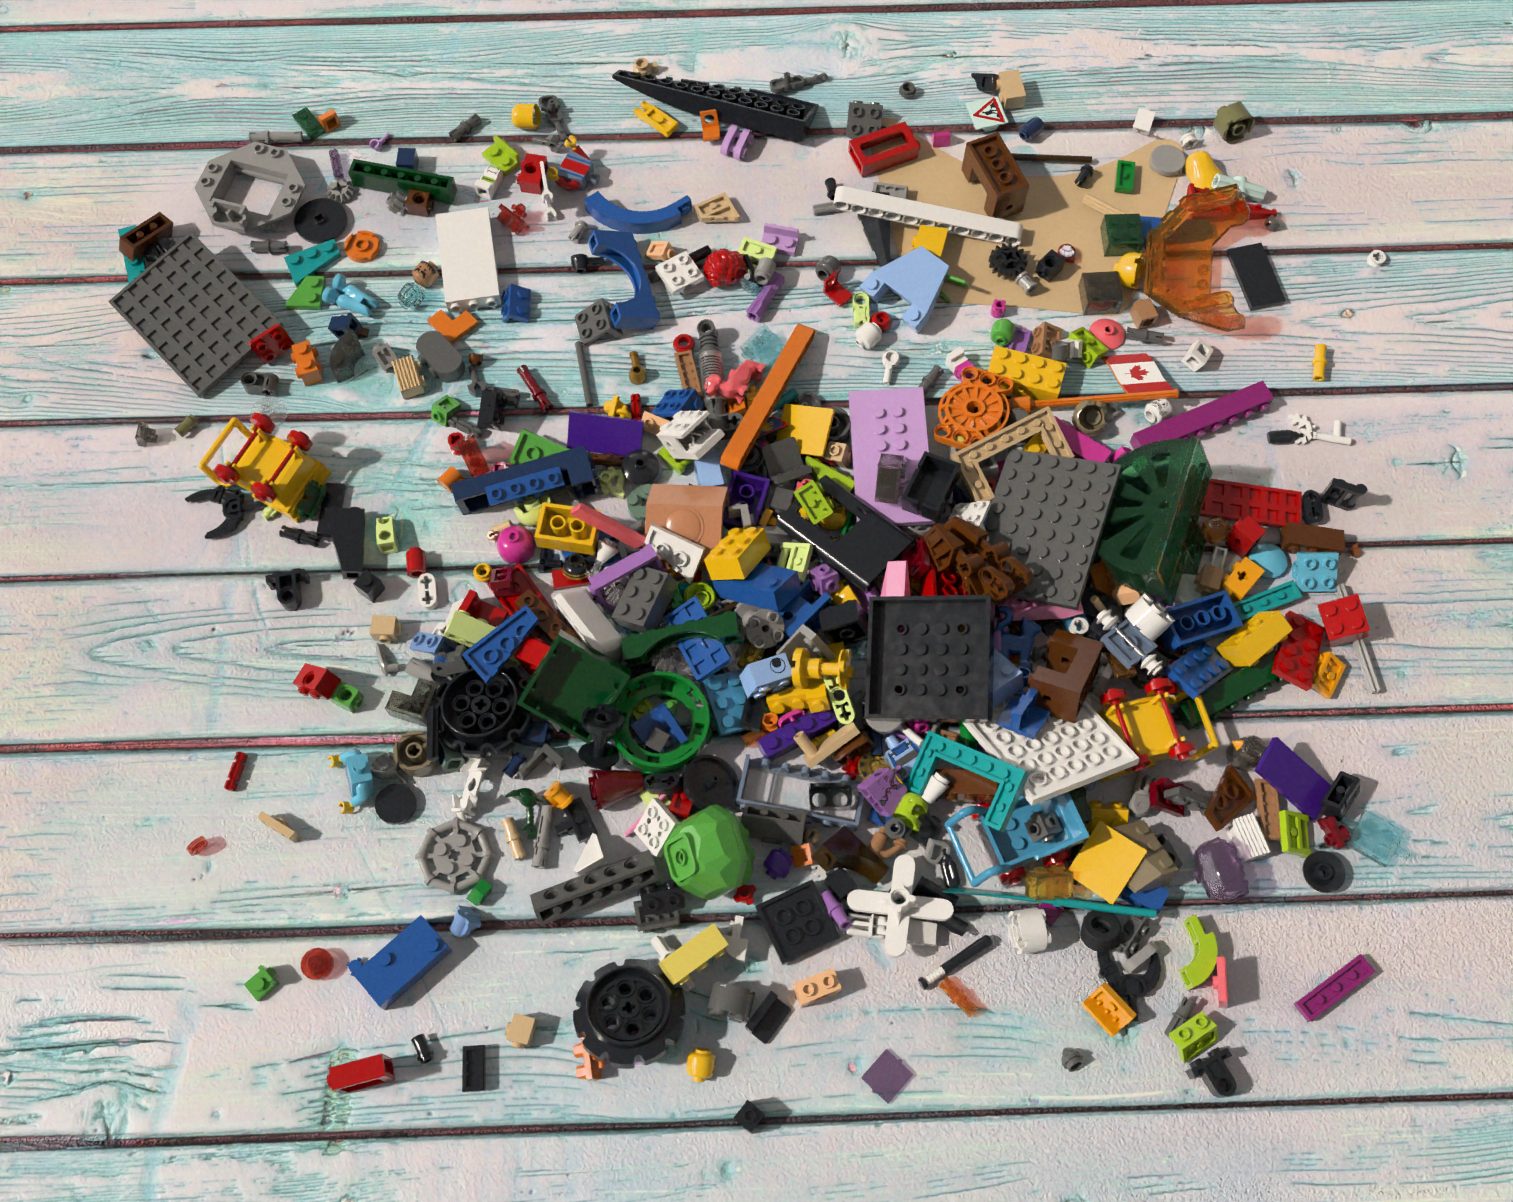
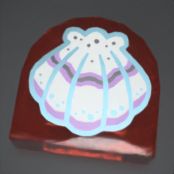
[1057,244,1076,263]

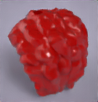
[703,248,746,287]

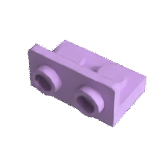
[761,223,799,257]

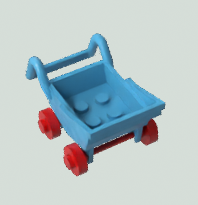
[945,792,1090,887]

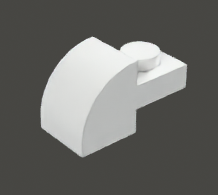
[723,915,749,964]

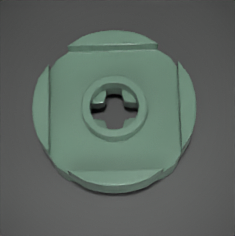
[627,484,652,521]

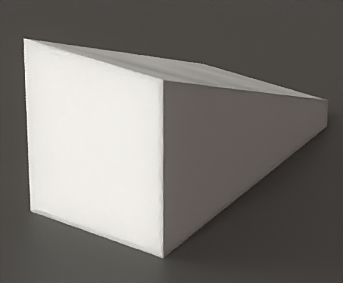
[1210,546,1228,569]

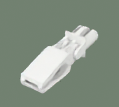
[846,913,938,947]

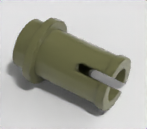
[174,414,199,437]

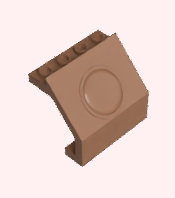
[644,484,730,571]

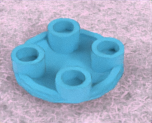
[1249,543,1287,579]

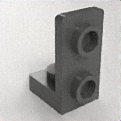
[517,744,566,780]

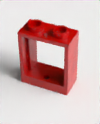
[327,1053,395,1094]

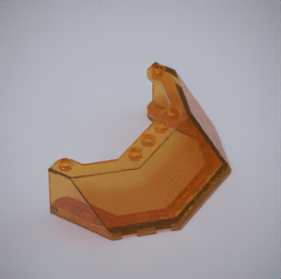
[1143,183,1250,332]

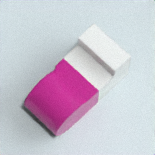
[945,347,976,383]

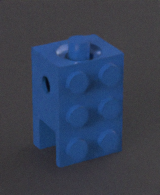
[777,579,833,646]

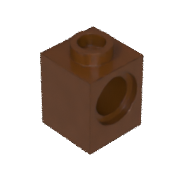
[405,189,434,217]

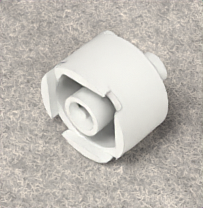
[1125,593,1175,641]
[1008,907,1052,955]

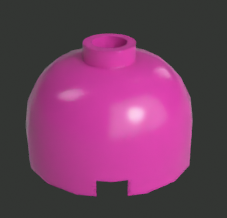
[497,525,536,565]

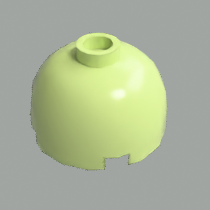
[513,493,552,528]

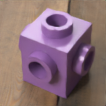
[809,563,840,596]

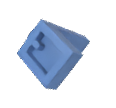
[409,632,456,656]

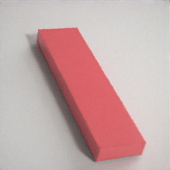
[570,503,646,549]

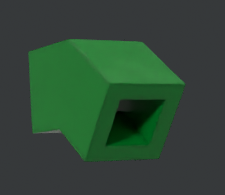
[466,879,492,906]

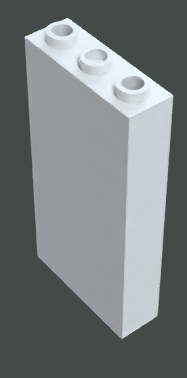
[435,207,502,312]

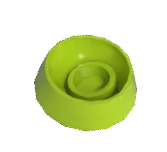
[683,581,717,613]

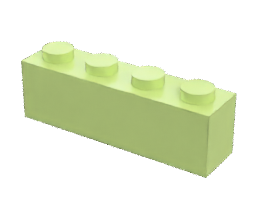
[443,610,521,667]

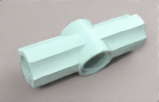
[1211,173,1266,202]

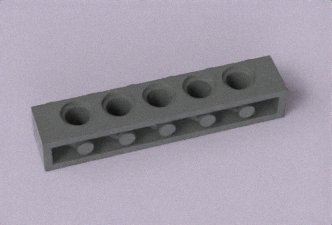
[530,850,660,926]

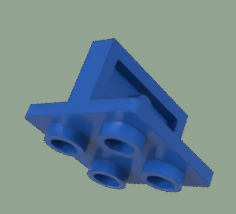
[996,688,1050,739]

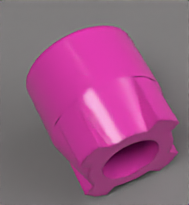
[991,299,1006,319]

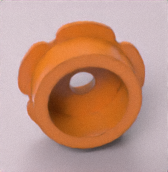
[761,713,780,732]

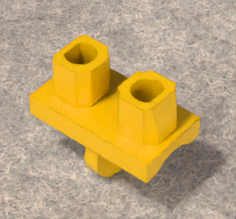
[603,395,631,418]

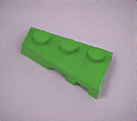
[508,428,570,464]

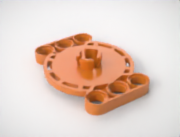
[934,366,1014,449]

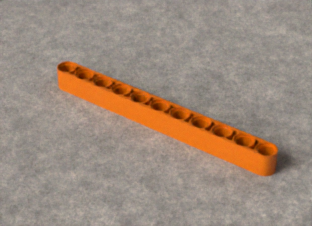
[720,323,816,471]

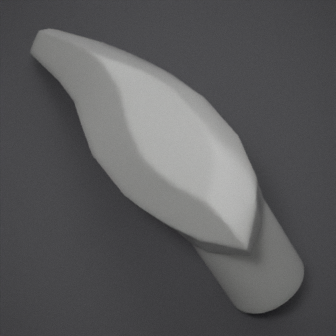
[376,643,398,676]

